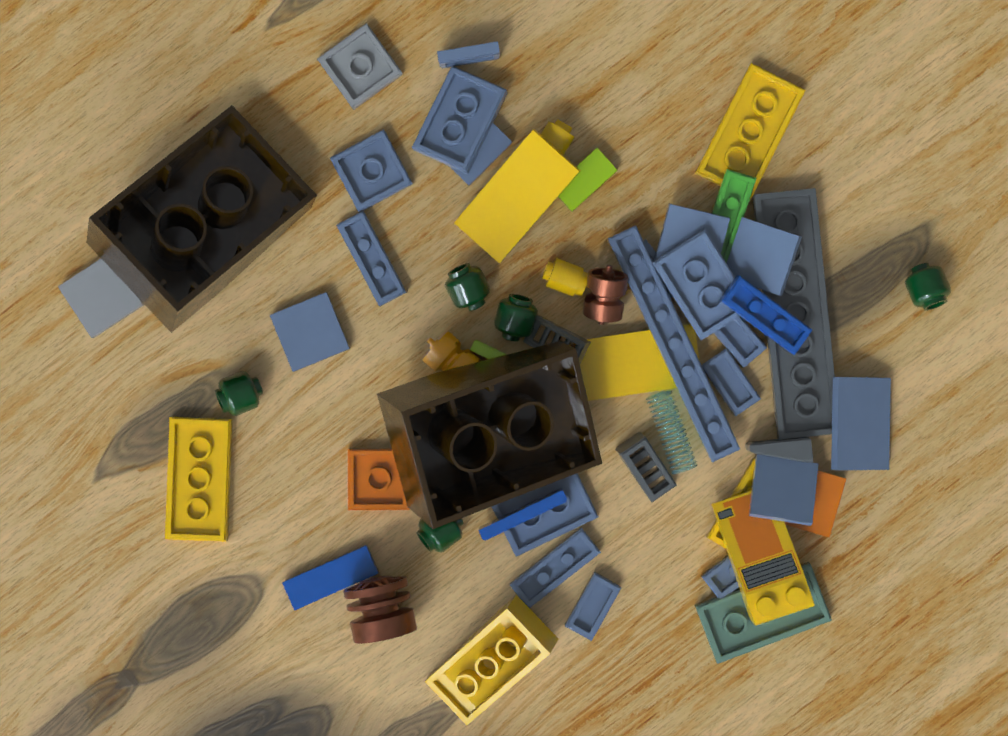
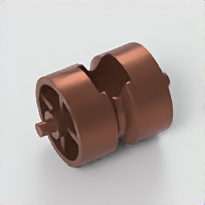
[583,265,628,325]

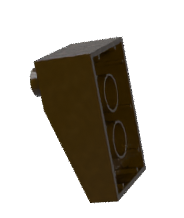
[86,105,317,333]
[377,341,602,529]

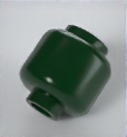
[445,263,490,311]
[905,263,951,311]
[494,294,538,342]
[215,371,263,416]
[416,519,464,553]

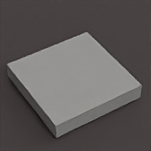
[317,23,403,110]
[58,259,145,338]

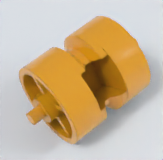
[422,331,481,371]

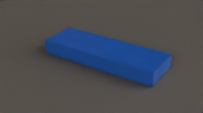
[719,275,812,355]
[478,488,567,541]
[282,545,379,611]

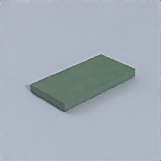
[695,562,832,664]

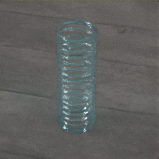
[646,390,698,474]

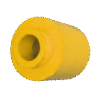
[541,119,575,155]
[542,258,588,297]

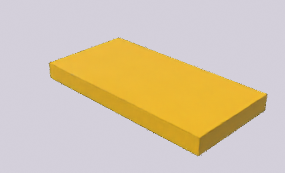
[695,63,806,201]
[454,129,581,263]
[573,324,700,401]
[165,417,232,542]

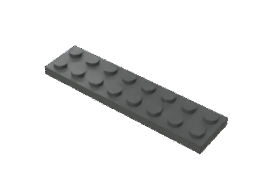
[753,188,835,440]

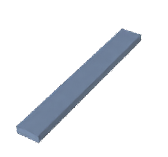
[608,226,740,462]

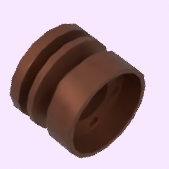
[343,576,417,644]

